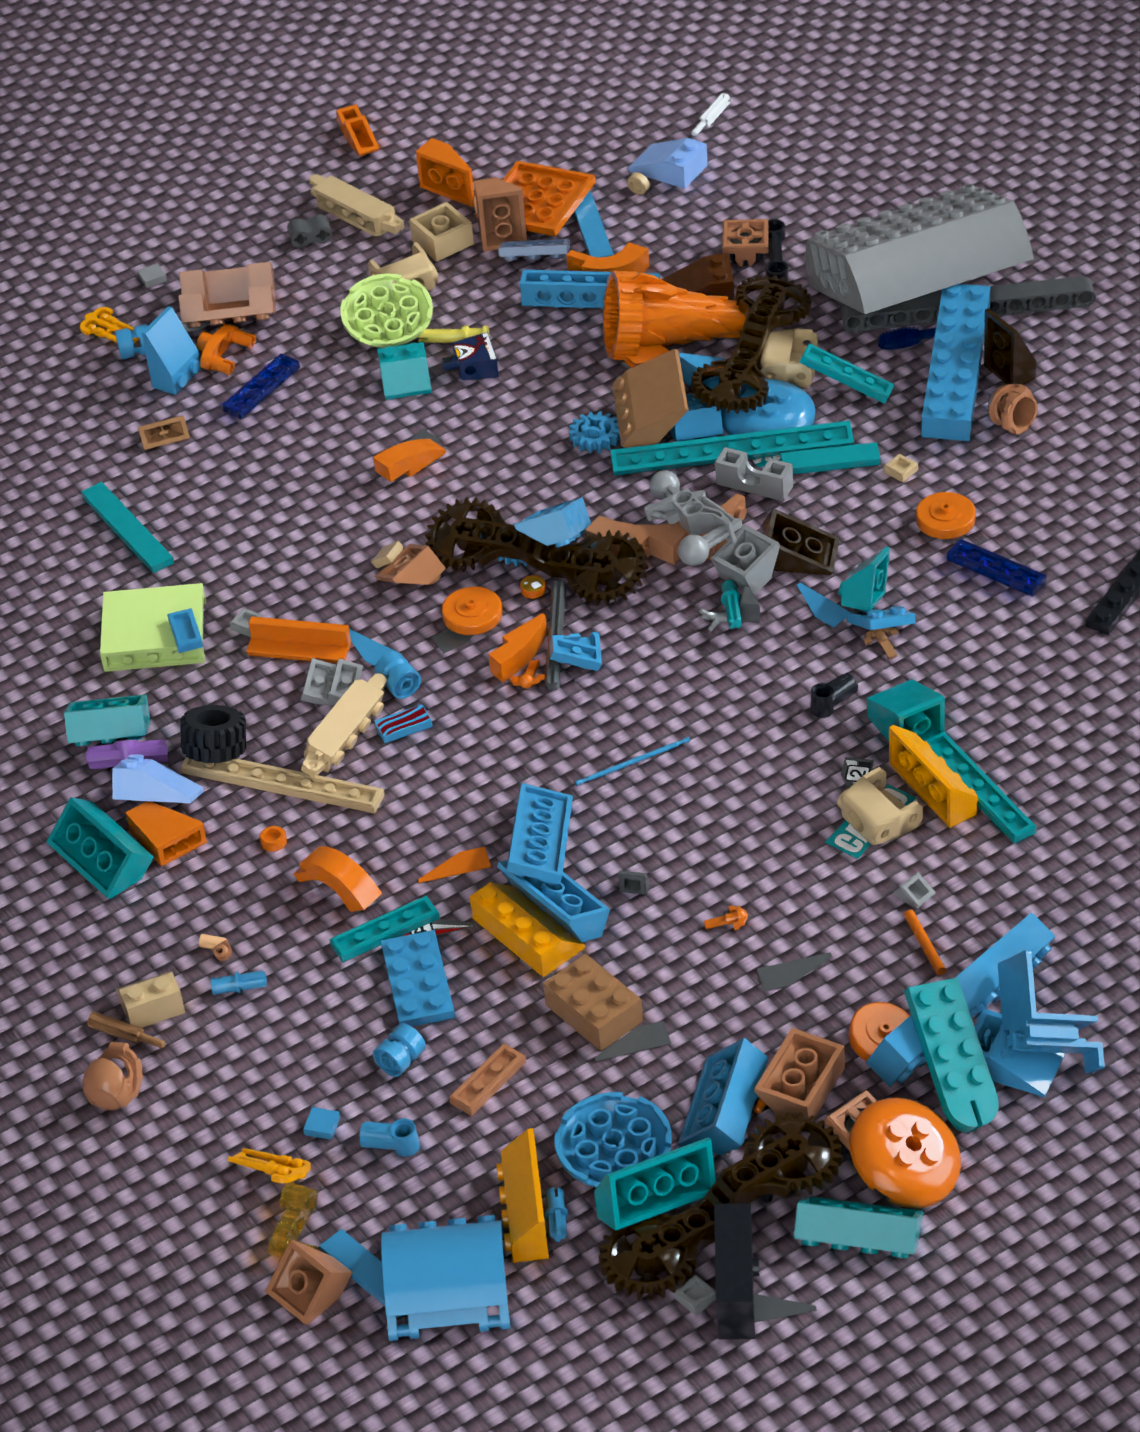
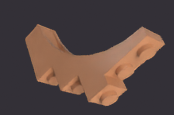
[585,493,747,565]

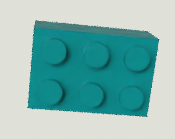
[64,694,151,746]

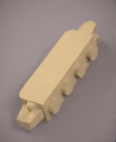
[309,174,404,236]
[301,673,387,778]

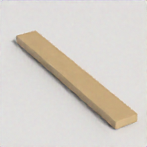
[180,757,385,814]

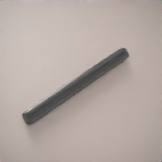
[545,579,566,691]

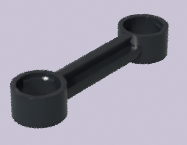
[765,219,789,281]

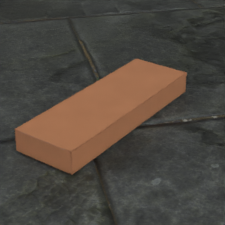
[449,1043,526,1116]

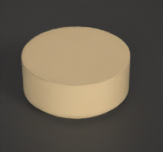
[627,172,650,195]

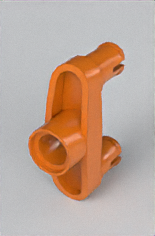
[196,324,256,376]

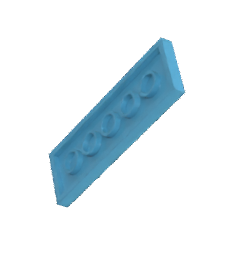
[506,783,573,885]

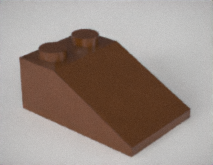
[661,254,735,300]

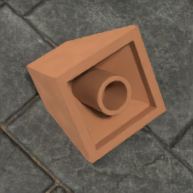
[375,544,446,585]
[265,1240,353,1324]

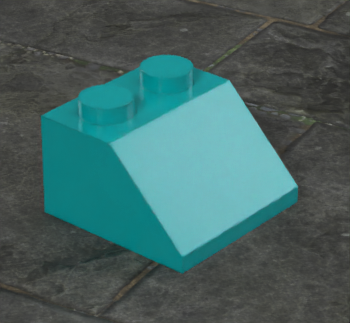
[377,342,432,400]
[839,547,890,611]

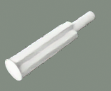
[691,93,731,136]

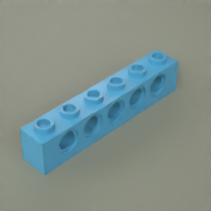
[520,270,660,309]

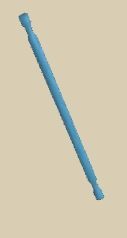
[575,737,690,786]

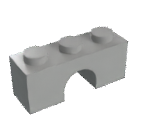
[715,447,793,501]

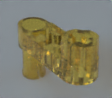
[268,1182,318,1258]

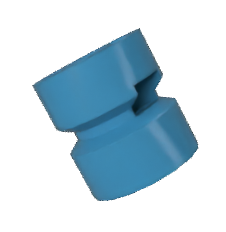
[115,324,148,360]
[374,651,421,699]
[372,1023,426,1077]

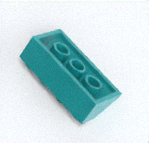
[46,797,154,899]
[594,1138,716,1230]
[794,1195,924,1258]

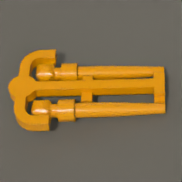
[80,307,139,343]
[227,1148,311,1183]

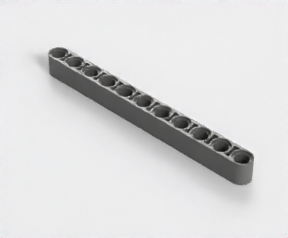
[840,276,1096,332]

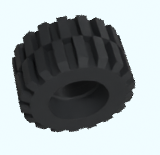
[180,705,246,763]

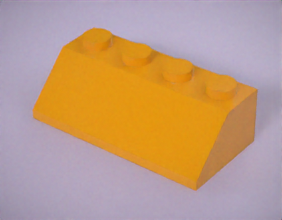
[889,725,978,828]
[470,882,585,977]
[496,1128,549,1263]

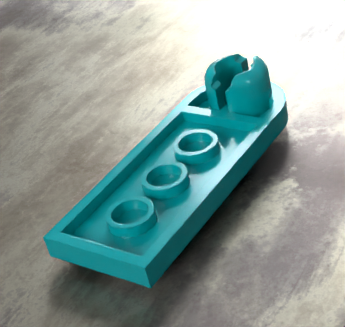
[904,977,999,1133]

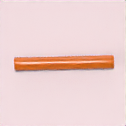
[904,909,946,975]

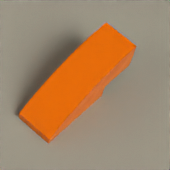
[336,104,380,156]
[373,439,446,482]
[488,613,547,682]

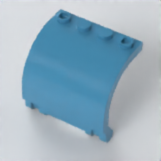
[381,1215,511,1341]

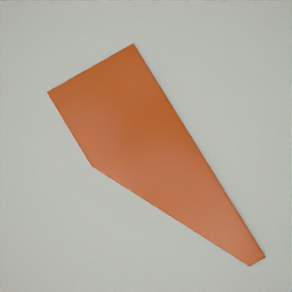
[418,846,491,883]

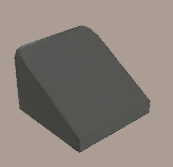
[740,586,760,623]
[618,871,650,895]

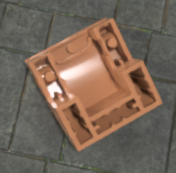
[178,262,276,328]

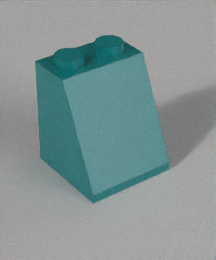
[867,679,945,742]

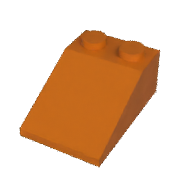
[416,138,474,207]

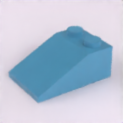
[142,306,201,395]
[669,393,723,441]

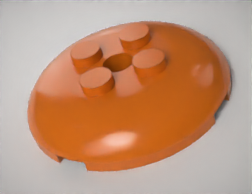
[849,1098,961,1208]

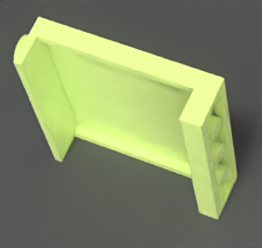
[100,583,206,672]

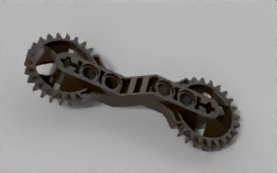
[690,275,812,414]
[425,497,649,606]
[599,1112,842,1300]

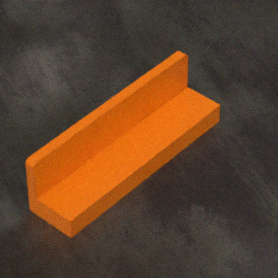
[246,616,351,664]

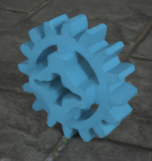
[569,411,620,453]

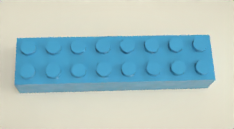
[921,284,990,441]
[866,912,1056,1087]

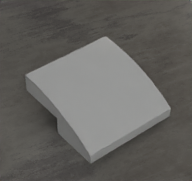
[301,658,363,706]

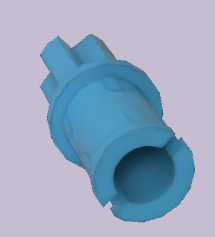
[211,971,267,995]
[545,1187,568,1242]

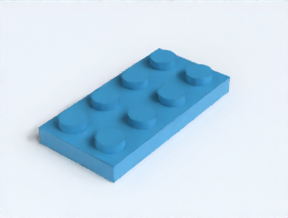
[381,930,455,1027]

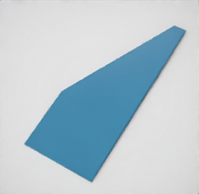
[797,583,850,628]
[349,629,401,666]

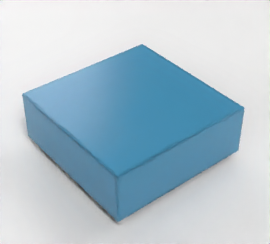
[303,1107,340,1140]

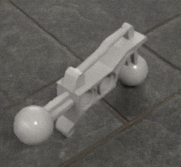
[644,470,743,566]

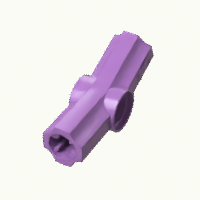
[86,739,168,769]

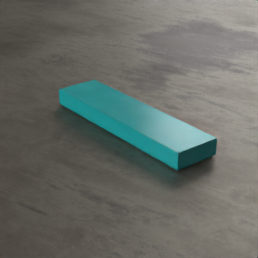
[799,344,894,404]
[781,442,881,474]
[329,895,440,963]

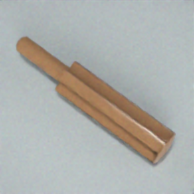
[87,1011,165,1049]

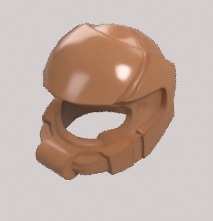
[988,384,1038,435]
[82,1042,143,1111]

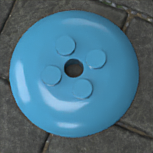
[721,379,816,435]
[555,1092,672,1188]

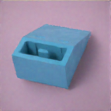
[975,1009,1065,1097]

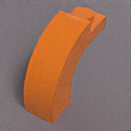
[566,242,650,273]
[293,846,382,912]

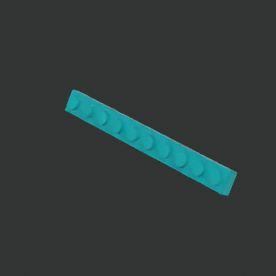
[610,421,854,476]

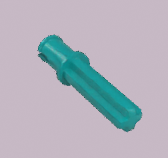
[721,580,742,629]

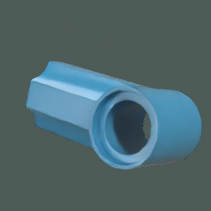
[360,1118,420,1157]

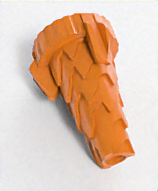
[603,271,746,368]

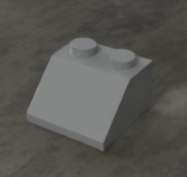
[711,524,780,595]

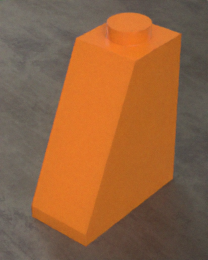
[125,801,207,867]

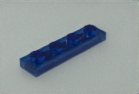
[222,353,300,419]
[947,539,1047,597]

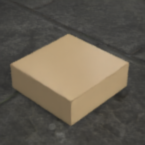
[884,454,918,482]
[371,541,404,568]

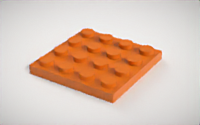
[476,160,596,237]

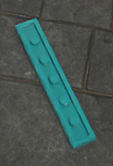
[81,482,174,573]
[924,731,1037,844]

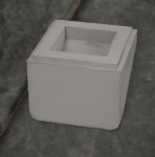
[893,872,936,909]

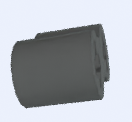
[287,214,332,248]

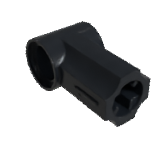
[810,672,858,718]

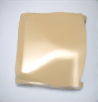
[368,242,438,291]
[760,329,818,388]
[837,767,923,845]

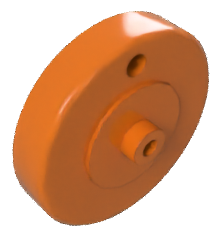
[916,492,976,539]
[442,586,503,635]
[848,1002,910,1061]

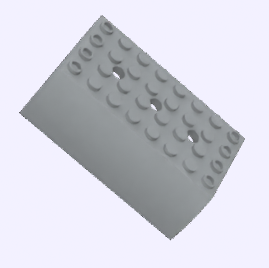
[806,184,1034,314]

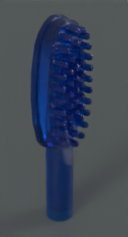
[878,326,936,350]

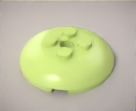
[340,274,433,348]

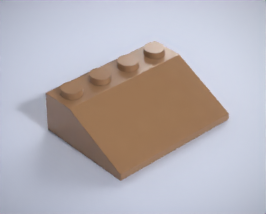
[612,349,689,448]

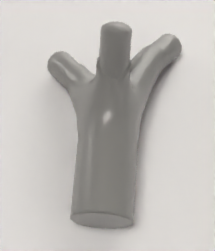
[699,608,727,631]

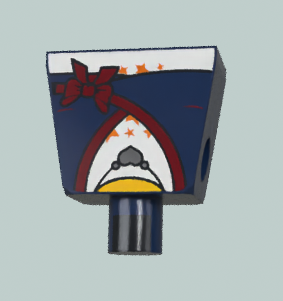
[441,332,499,381]

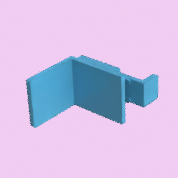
[998,950,1104,1073]

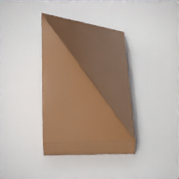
[138,415,190,450]

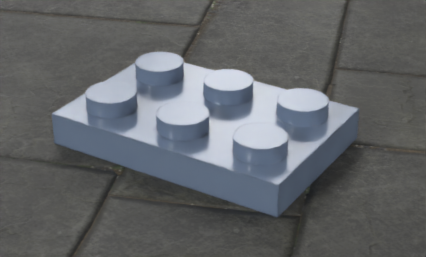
[499,239,570,260]

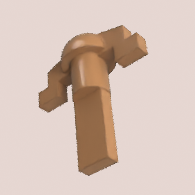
[863,627,898,660]

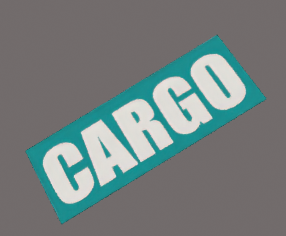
[825,783,916,859]

